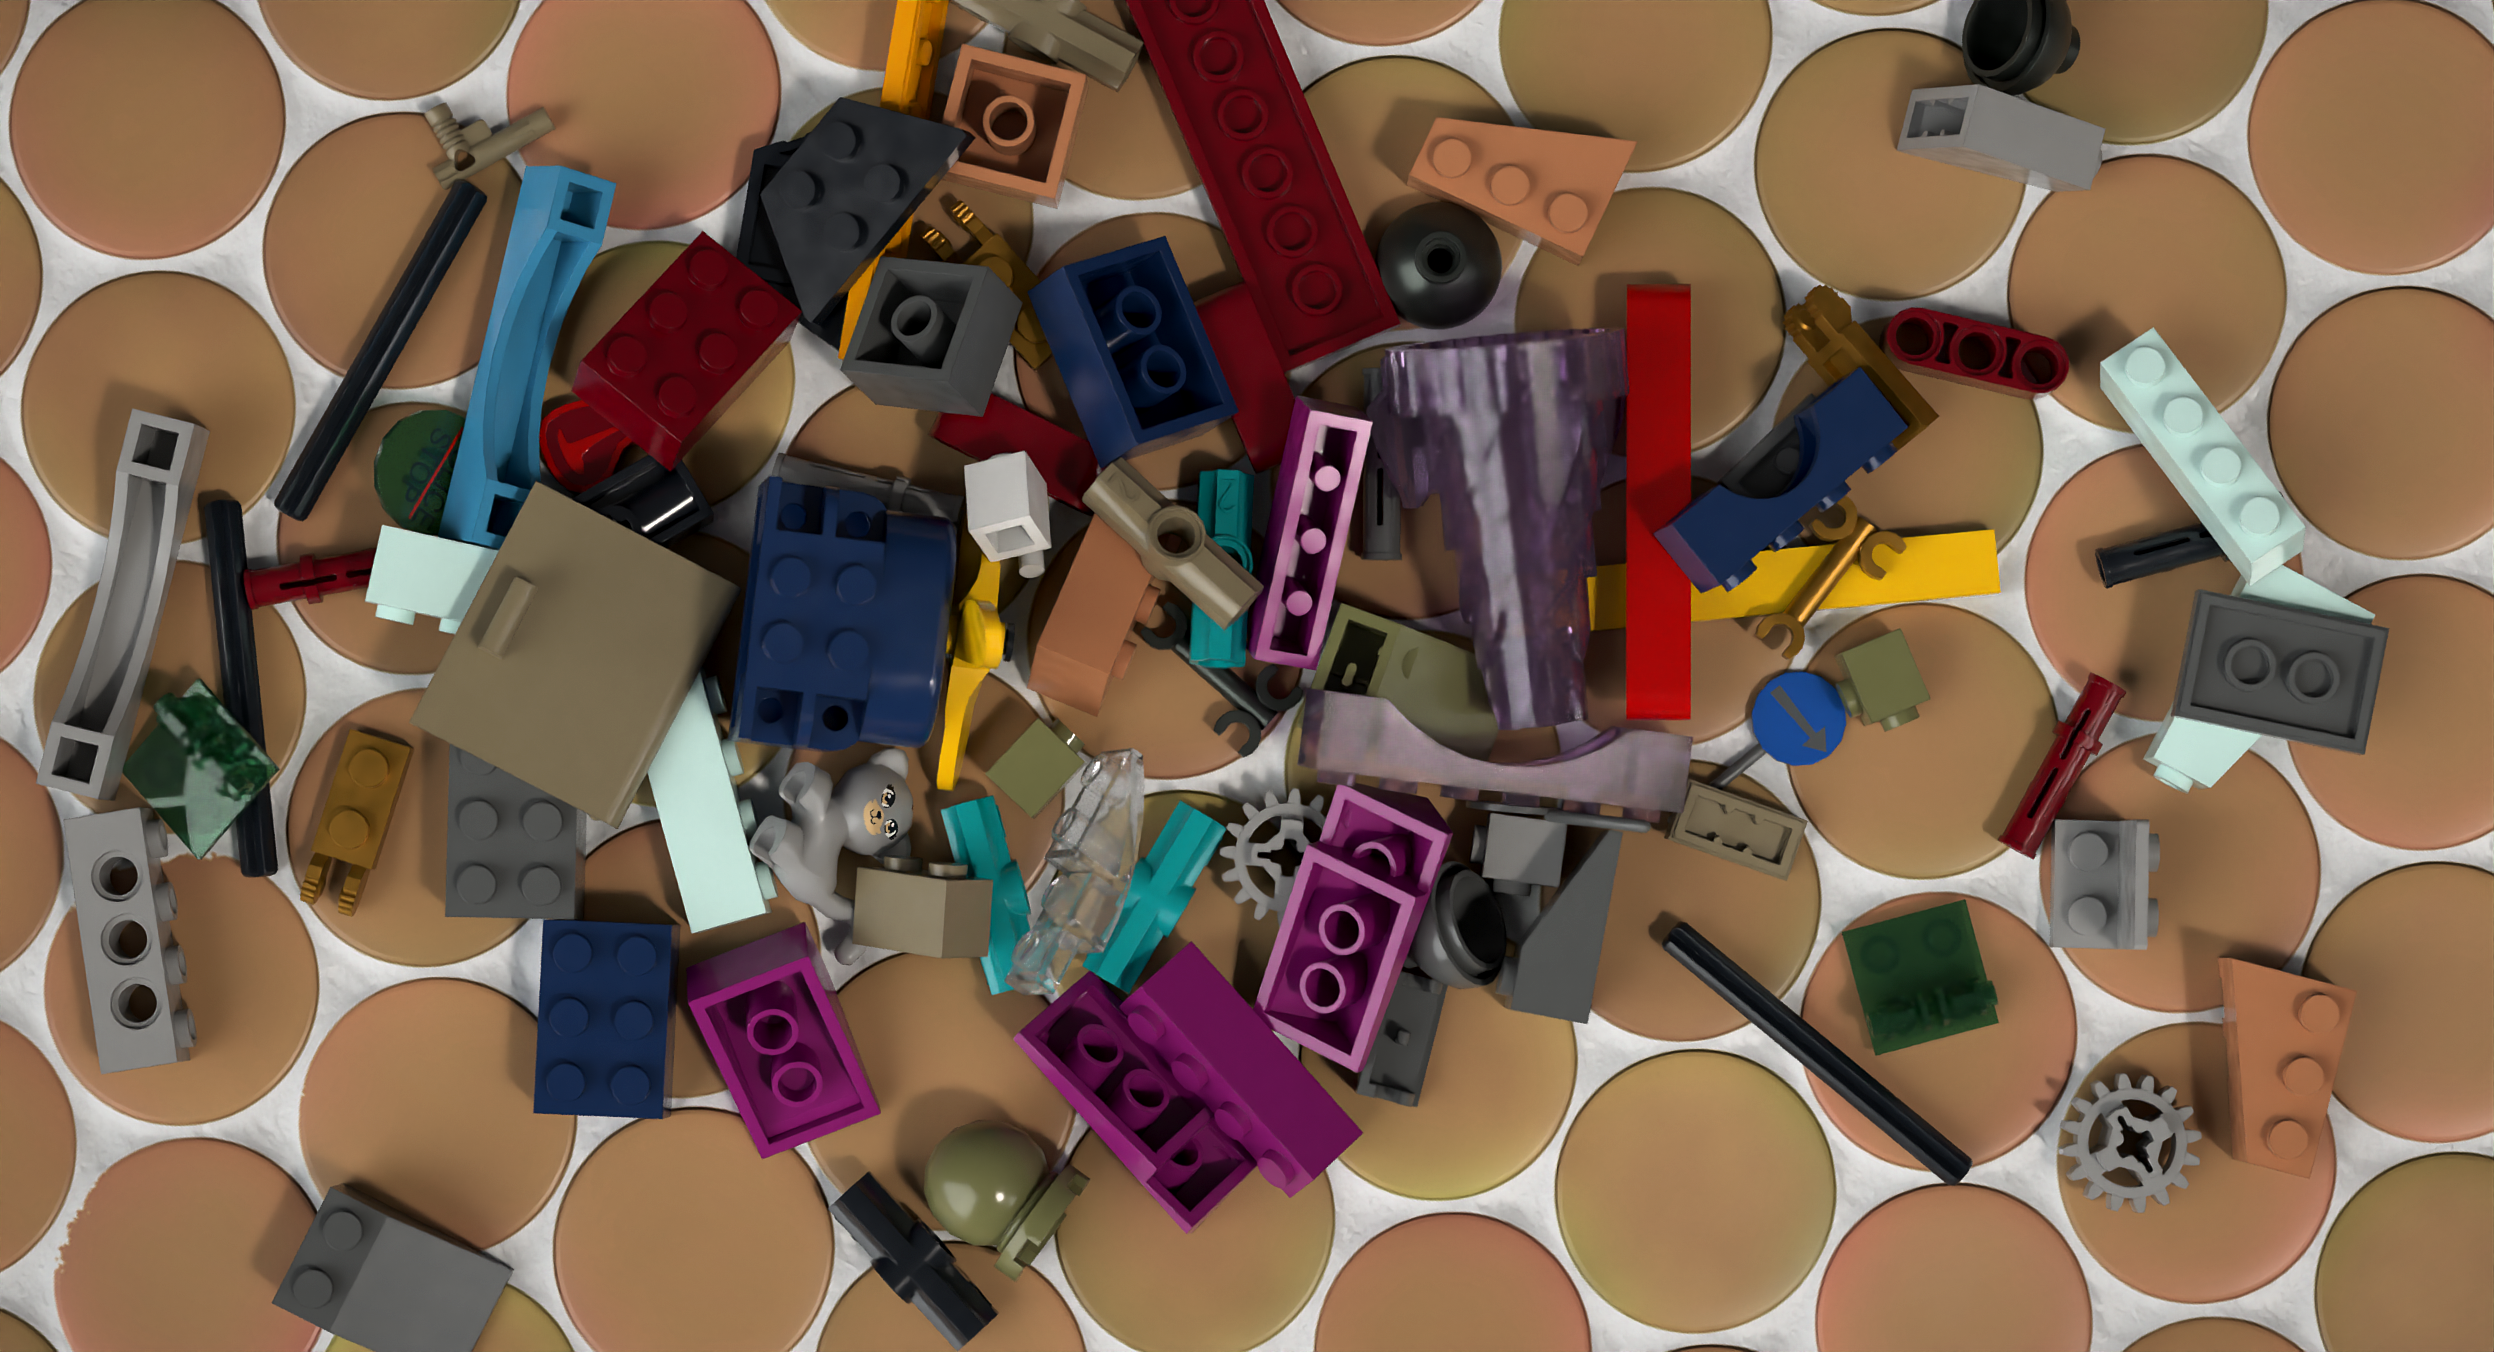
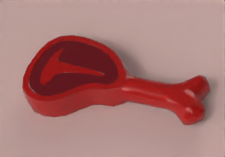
[539,400,636,494]

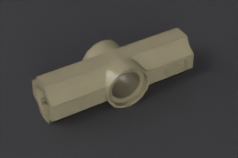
[950,0,1144,93]
[1082,457,1264,631]

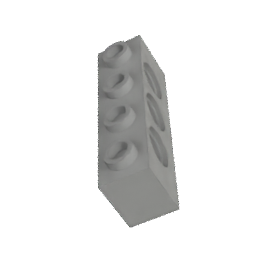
[63,807,197,1074]

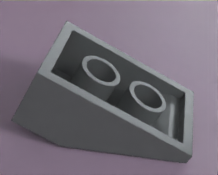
[1495,829,1623,1024]
[272,1183,514,1352]

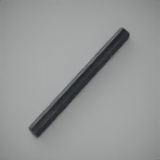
[274,180,487,521]
[204,499,278,878]
[1662,922,1973,1186]

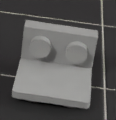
[2049,819,2160,950]

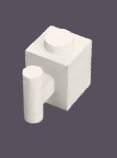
[964,451,1051,578]

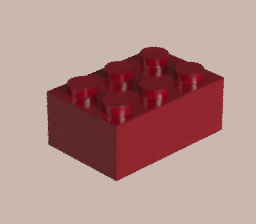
[571,231,802,472]

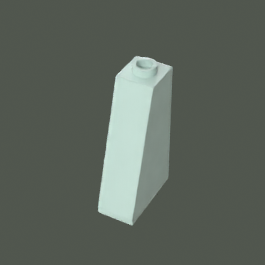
[2143,565,2375,794]

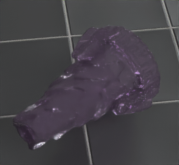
[1366,327,1629,730]

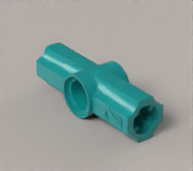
[1189,469,1254,669]
[941,795,1045,995]
[1082,800,1227,994]

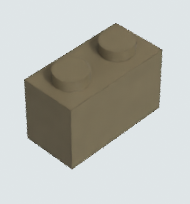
[852,855,993,958]

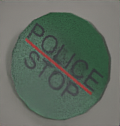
[374,410,466,536]

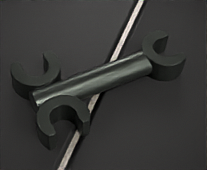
[1141,602,1303,758]

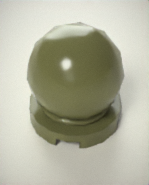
[924,1120,1091,1282]

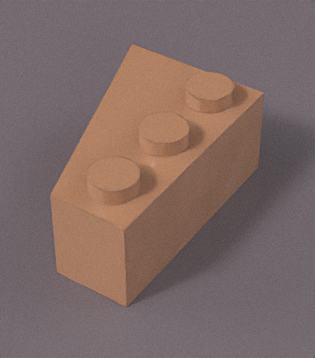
[1407,117,1638,266]
[1027,513,1183,717]
[2218,958,2357,1179]

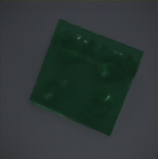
[122,679,280,860]
[1841,899,1999,1056]

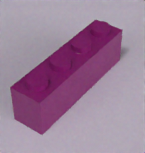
[1246,395,1373,671]
[1118,941,1363,1198]

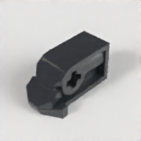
[572,455,714,549]

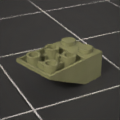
[1297,603,1520,792]

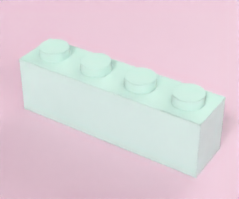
[2100,327,2306,586]
[365,525,499,635]
[647,667,778,933]

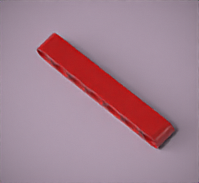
[1626,284,1691,720]

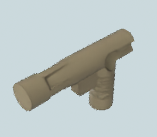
[424,103,556,190]

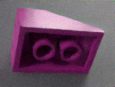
[686,922,881,1159]

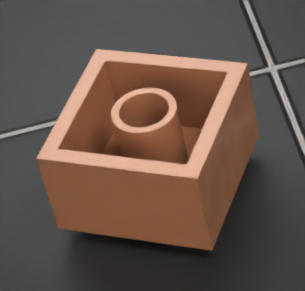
[941,43,1089,209]

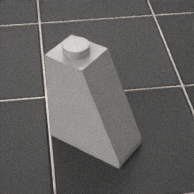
[1897,84,2105,192]

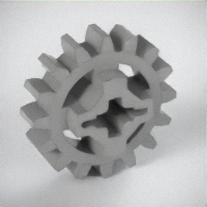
[1220,788,1326,927]
[2058,1073,2202,1213]

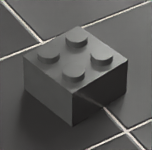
[840,256,1023,417]

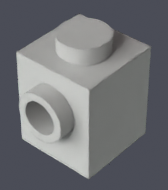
[1470,813,1567,897]

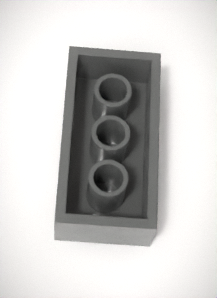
[445,744,587,919]

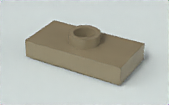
[1664,778,1808,881]

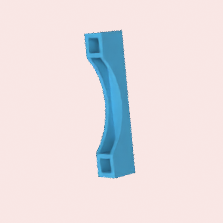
[438,166,617,551]

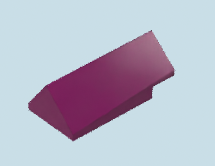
[1253,781,1453,1073]
[1013,971,1257,1234]

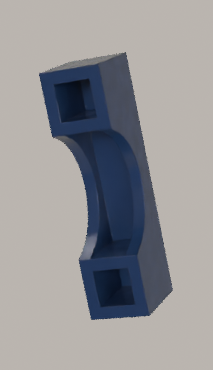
[1653,367,1908,594]

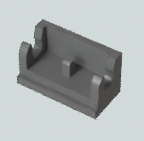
[1355,971,1448,1107]

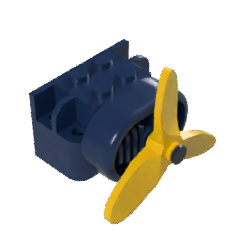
[728,476,1015,791]

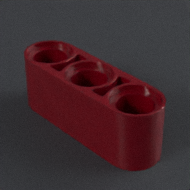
[1193,281,1295,475]
[1880,307,2069,400]
[928,393,1108,517]

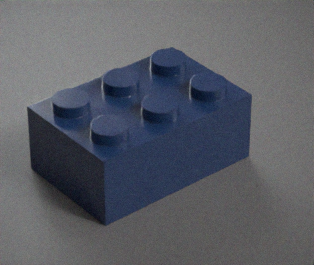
[1027,236,1239,469]
[533,919,681,1119]

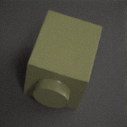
[985,718,1087,819]

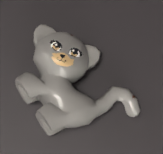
[749,747,913,965]

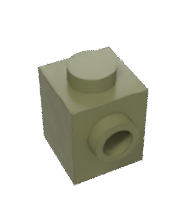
[1835,628,1931,732]

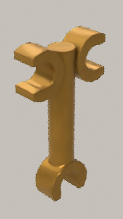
[1755,495,1907,660]

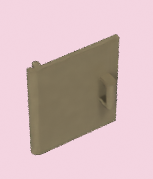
[409,481,742,829]

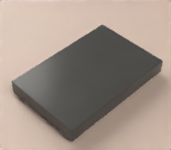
[2171,589,2389,755]

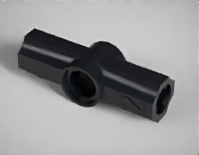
[828,1171,999,1352]

